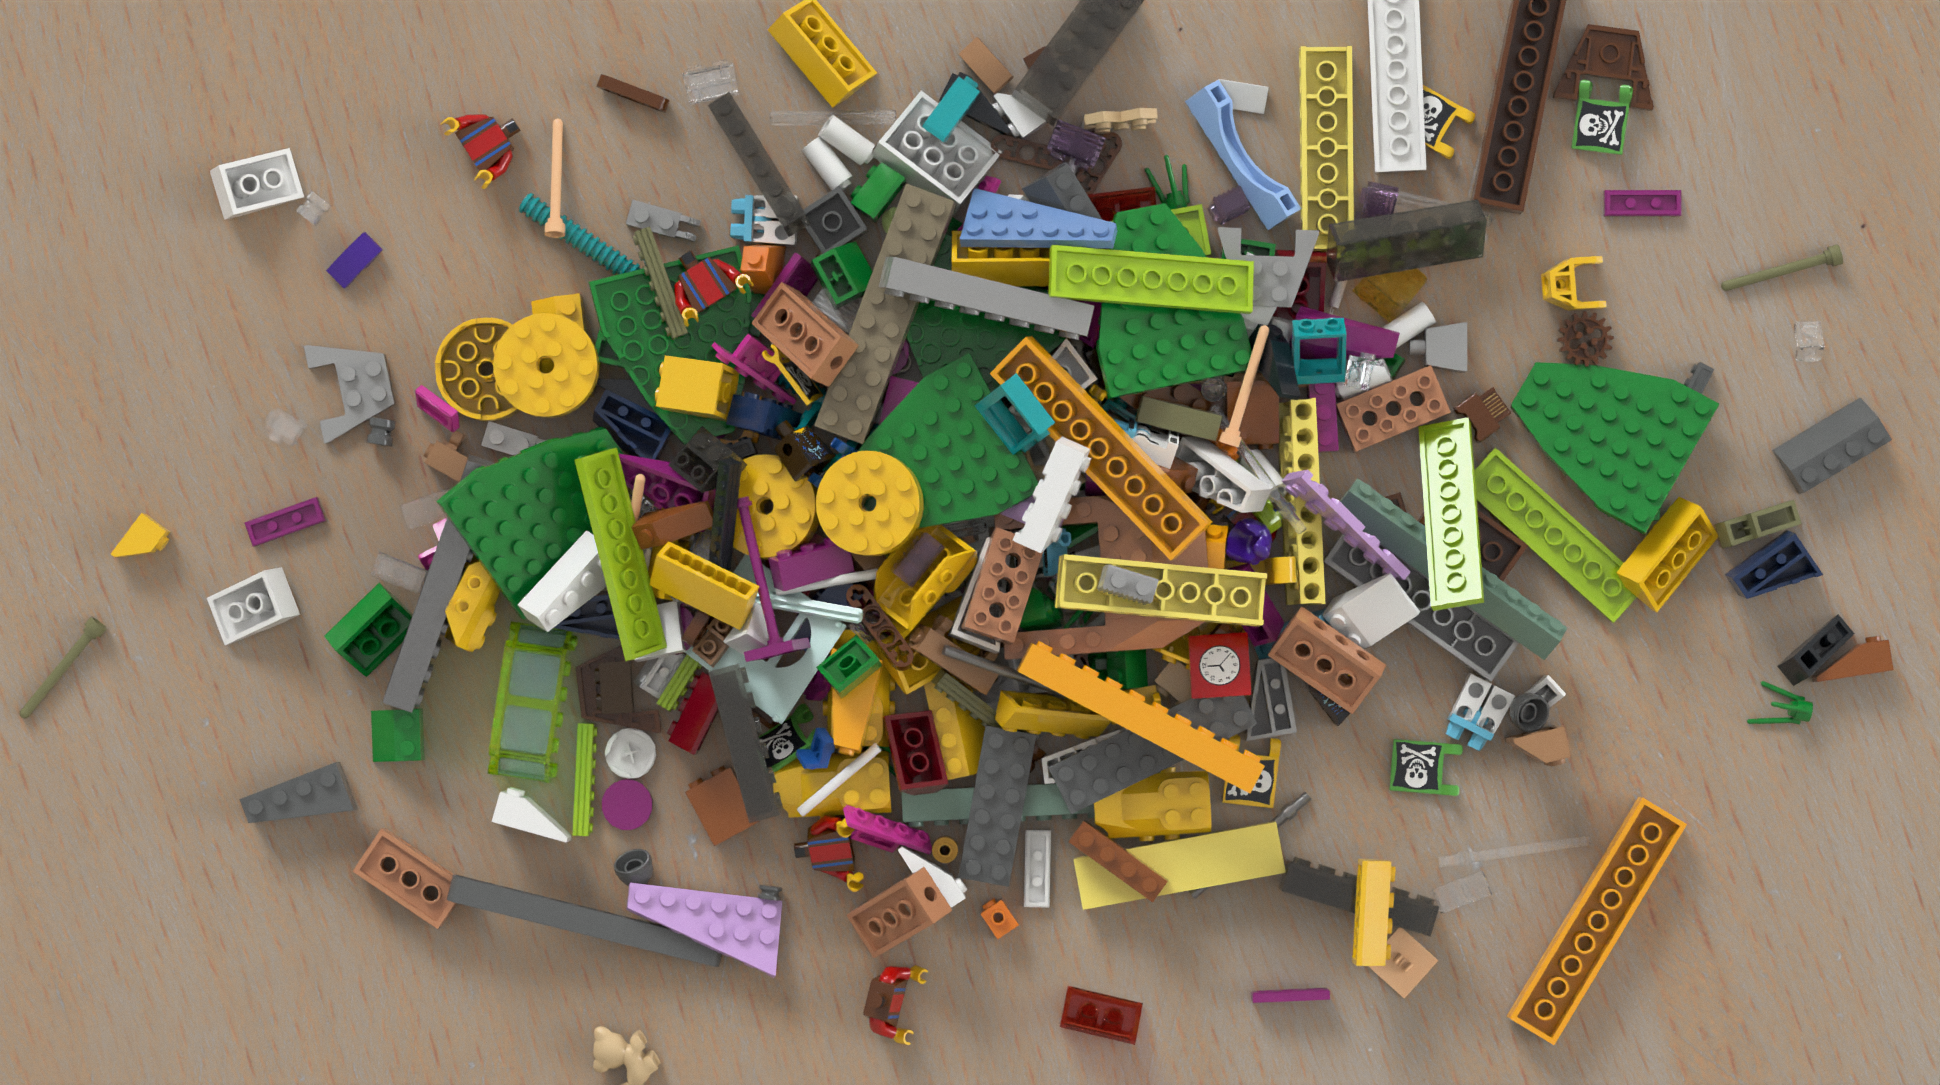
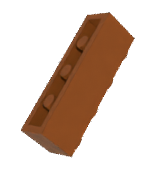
[1069,820,1168,902]

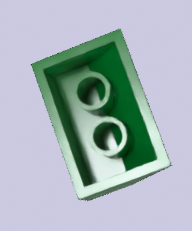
[324,582,413,677]

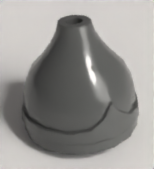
[1509,693,1550,733]
[614,849,653,886]

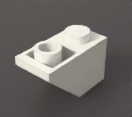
[992,93,1048,139]

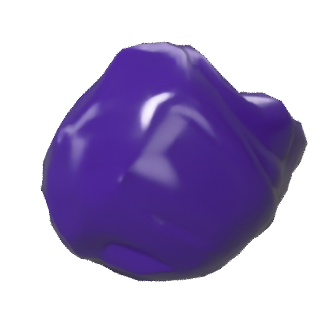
[1226,518,1272,565]

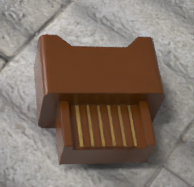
[1453,387,1511,443]

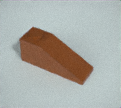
[631,501,713,550]
[1812,635,1894,682]

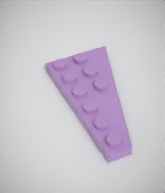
[1282,469,1410,581]
[626,883,782,978]

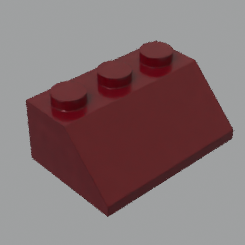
[667,672,731,755]
[883,710,949,796]

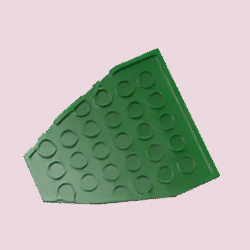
[1096,203,1252,399]
[907,234,1068,392]
[589,245,752,445]
[858,353,1039,529]
[1510,362,1719,535]
[436,427,623,620]

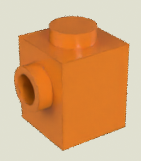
[980,897,1019,939]

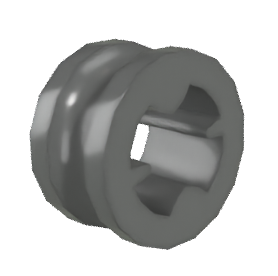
[758,885,782,901]

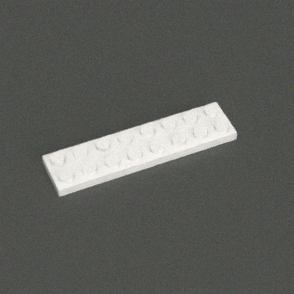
[1368,0,1426,173]

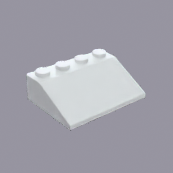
[873,91,1002,217]

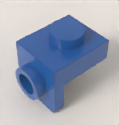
[796,728,835,769]

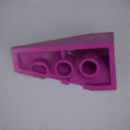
[1290,306,1400,360]
[619,454,717,532]

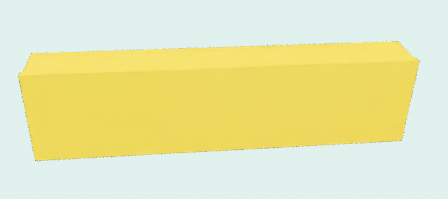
[1299,46,1354,252]
[1278,398,1326,605]
[1055,554,1267,627]
[1073,821,1286,910]

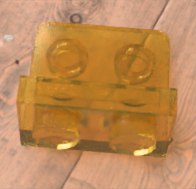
[1352,247,1427,322]

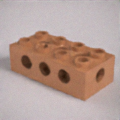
[752,282,859,387]
[1336,365,1451,453]
[961,527,1043,645]
[1268,606,1386,714]
[352,828,457,929]
[846,867,952,958]

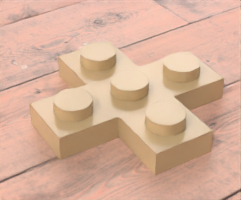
[1083,108,1158,134]

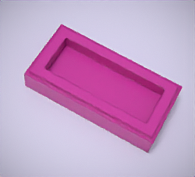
[415,385,460,433]

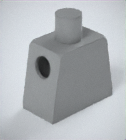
[1409,322,1467,373]

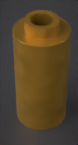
[932,835,958,863]

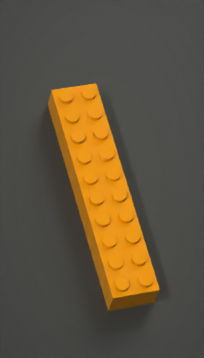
[990,336,1212,561]
[1016,641,1265,793]
[1507,797,1687,1045]

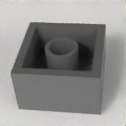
[797,186,868,254]

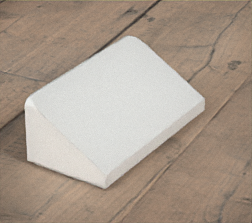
[1218,79,1269,114]
[634,653,686,699]

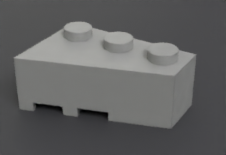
[1245,658,1297,741]

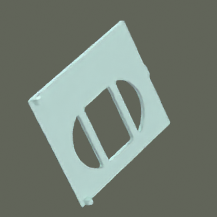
[685,554,847,724]

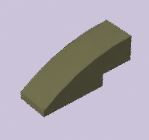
[1135,396,1222,441]
[1715,500,1802,549]

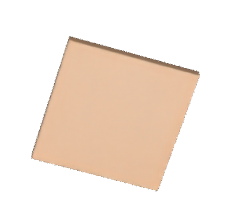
[1368,926,1438,998]

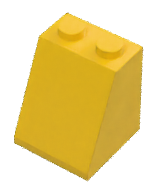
[655,355,740,421]

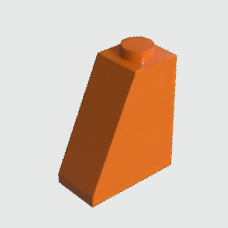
[740,244,786,294]

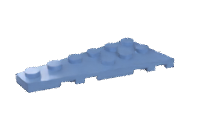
[960,188,1117,248]

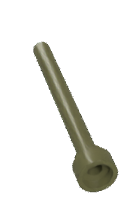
[1721,244,1843,291]
[19,616,107,719]

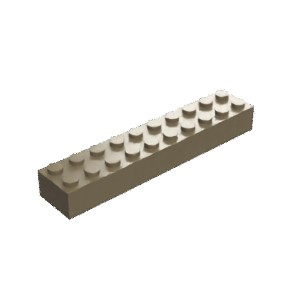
[814,183,957,445]

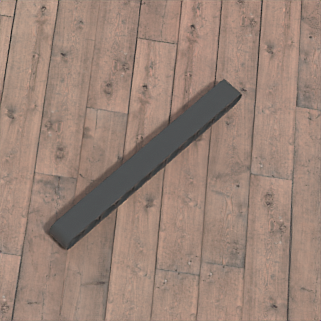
[446,874,722,967]

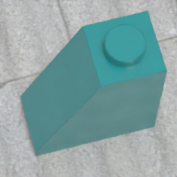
[922,76,981,142]

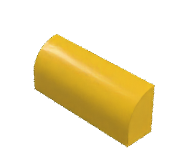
[649,541,759,630]

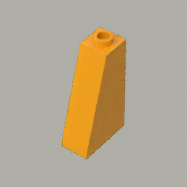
[831,648,884,756]

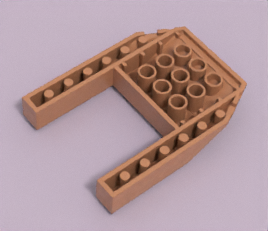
[994,495,1208,660]

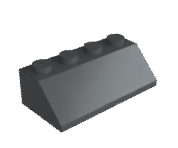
[1022,161,1108,249]
[1772,397,1892,494]

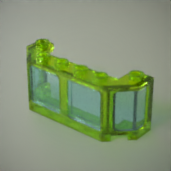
[488,621,578,783]

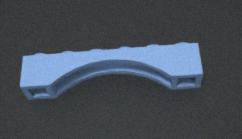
[1185,80,1302,230]

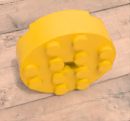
[493,313,600,418]
[435,317,521,421]
[816,451,924,556]
[714,454,820,560]

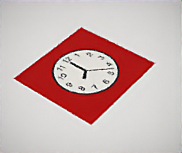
[1188,632,1251,699]

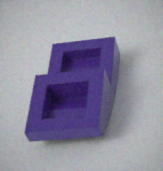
[326,232,383,288]

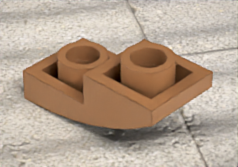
[959,37,1014,94]
[692,618,734,668]

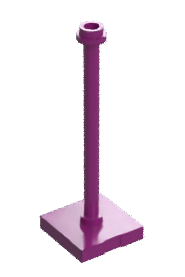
[737,496,811,662]

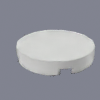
[605,728,657,779]

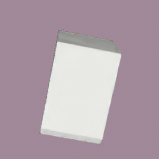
[724,601,775,655]
[1525,675,1566,708]

